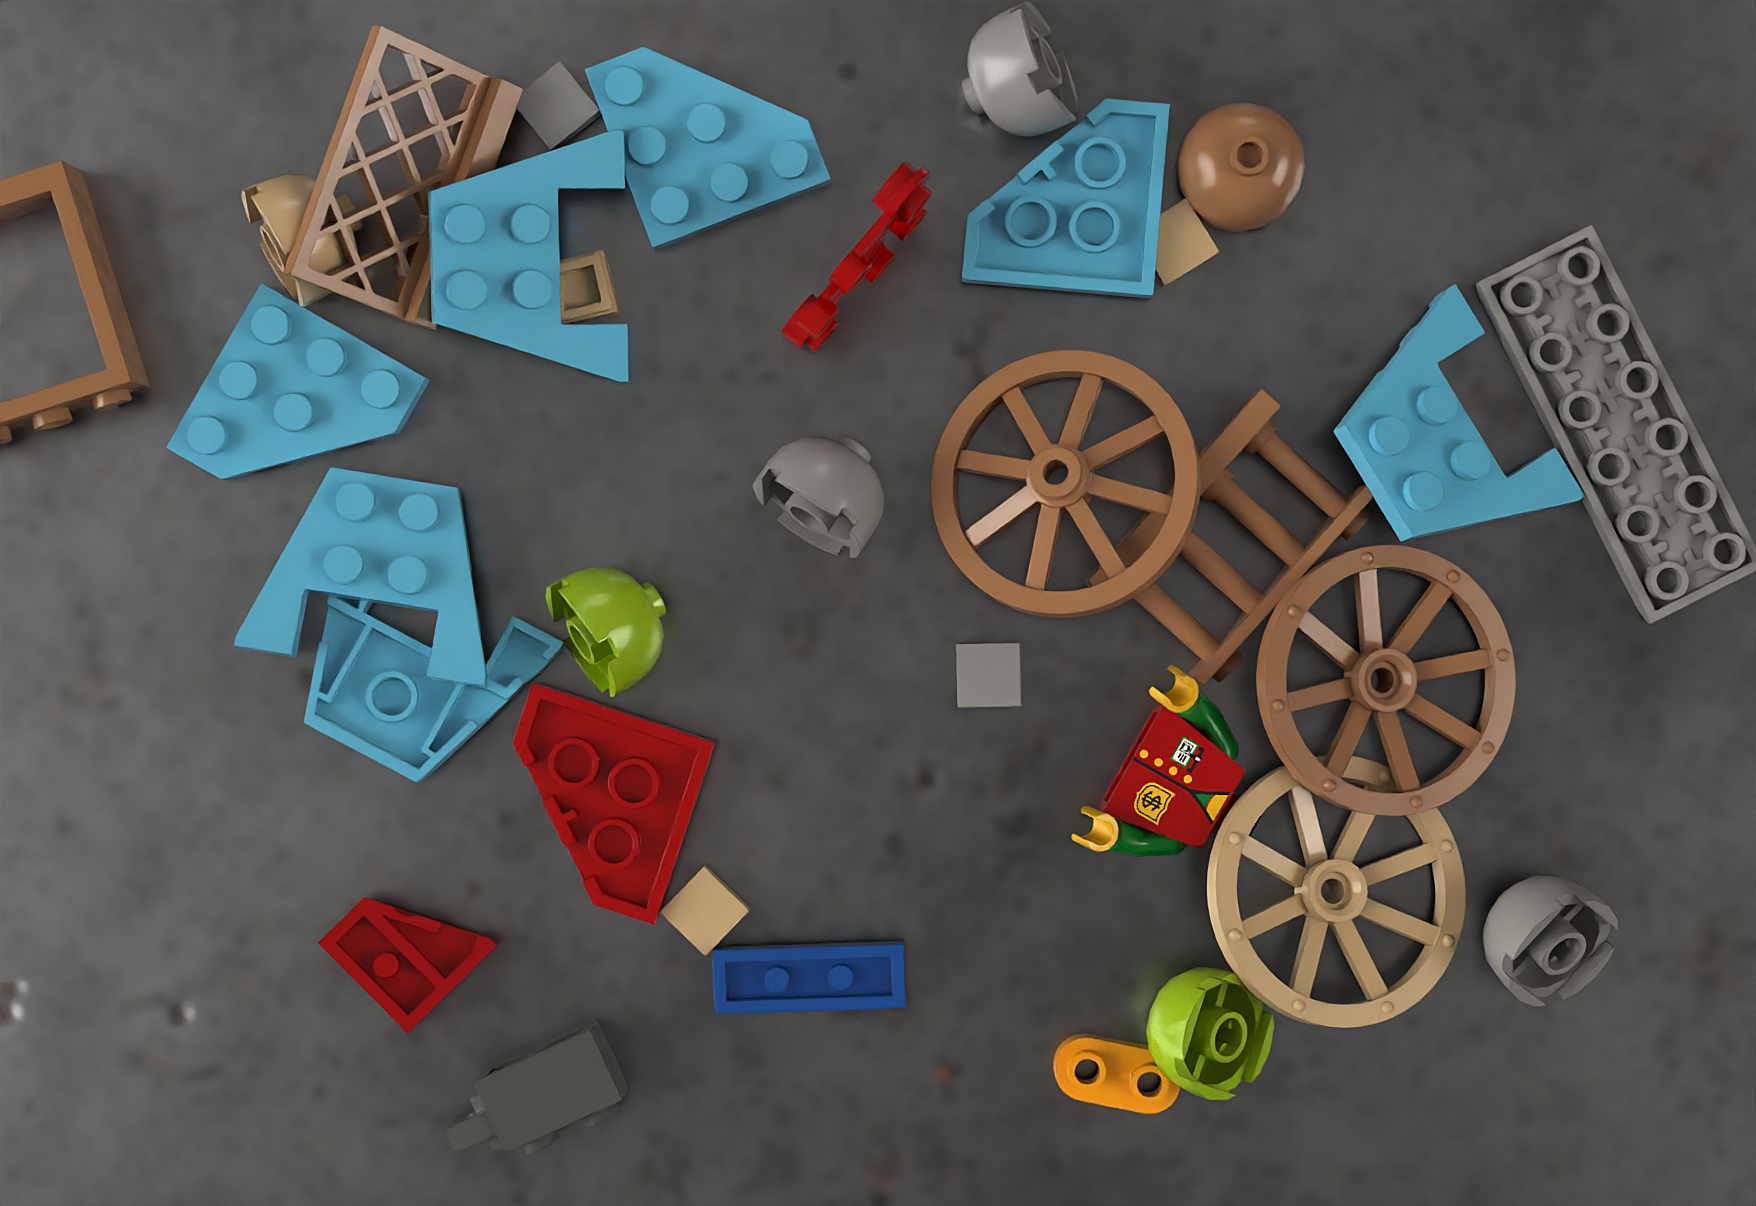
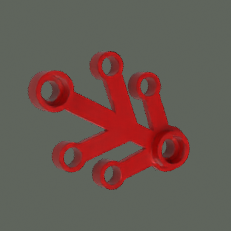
[781,161,933,352]

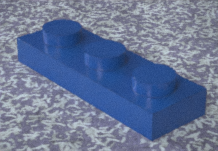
[712,941,906,1014]

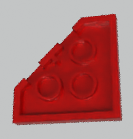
[512,682,716,925]

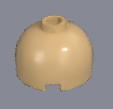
[241,174,362,307]

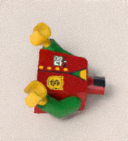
[1071,665,1261,857]

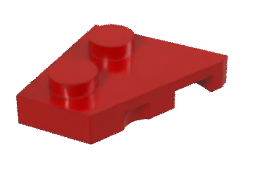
[318,897,497,1034]

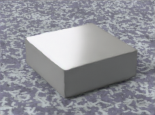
[516,61,602,151]
[956,642,1021,708]

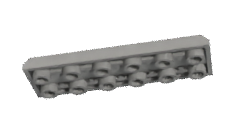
[1475,225,1756,624]

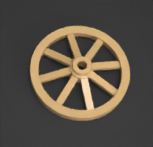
[1207,755,1466,1028]

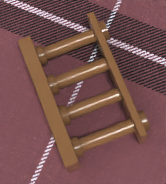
[1084,389,1373,685]

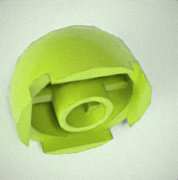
[545,566,666,697]
[1146,967,1274,1100]

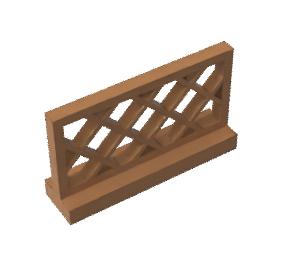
[283,25,523,330]

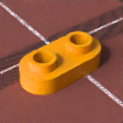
[1053,1033,1180,1114]

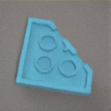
[584,47,831,251]
[961,99,1170,299]
[166,283,430,480]

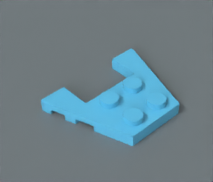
[428,130,629,382]
[1333,284,1585,542]
[234,467,488,688]
[304,595,565,784]

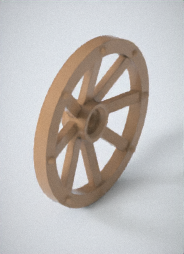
[931,350,1201,618]
[1256,545,1516,816]

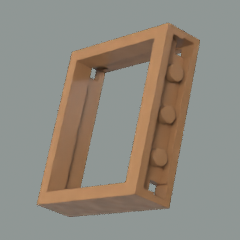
[0,160,150,445]

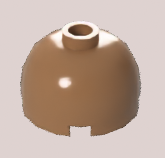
[1175,101,1305,233]

